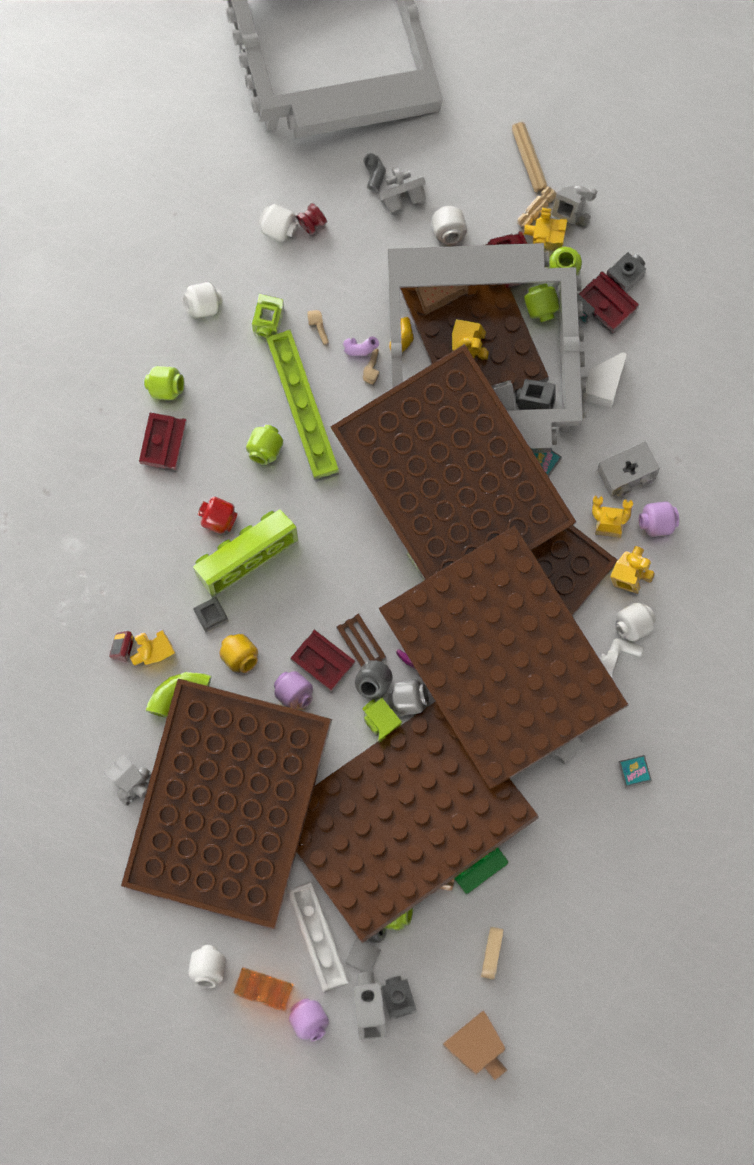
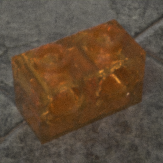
[233,967,295,1013]

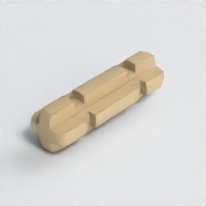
[517,186,557,229]

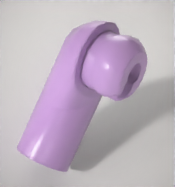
[343,336,379,356]

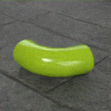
[145,672,212,718]

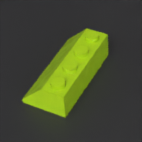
[193,509,299,598]

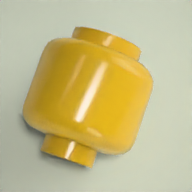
[219,634,258,673]

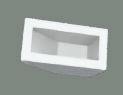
[582,352,627,409]

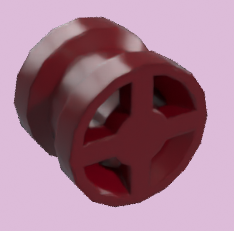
[296,203,327,235]

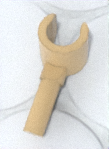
[307,310,329,345]
[363,348,380,385]

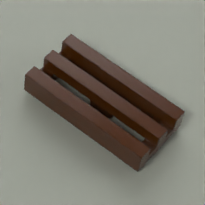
[336,613,386,667]

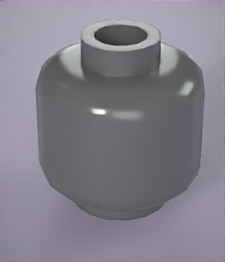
[355,660,393,700]

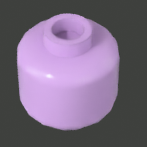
[638,501,679,537]
[274,671,313,710]
[289,998,329,1041]

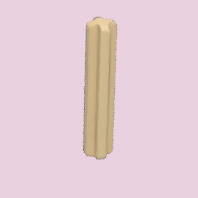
[512,122,547,192]

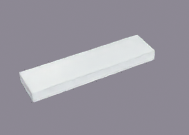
[287,881,349,993]

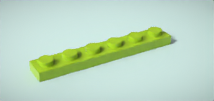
[266,329,339,480]

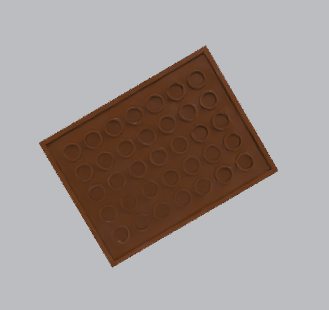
[330,344,577,580]
[379,526,629,790]
[121,678,333,929]
[297,701,539,943]

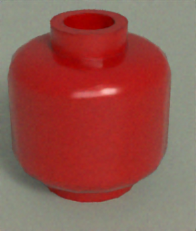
[197,496,238,534]

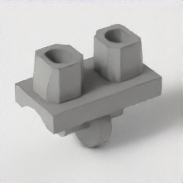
[378,167,426,212]

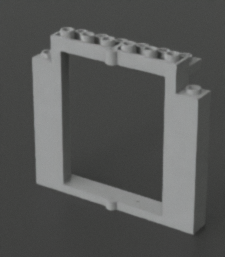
[223,0,443,139]
[388,243,587,453]

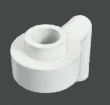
[600,639,644,678]

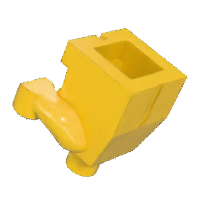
[524,208,567,251]
[452,319,489,360]
[592,496,633,538]
[610,546,655,594]
[130,630,176,666]

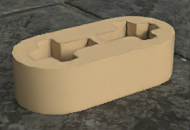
[481,926,504,980]

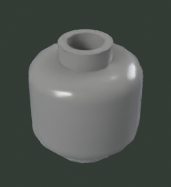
[388,679,429,716]

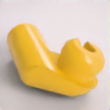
[389,317,414,352]

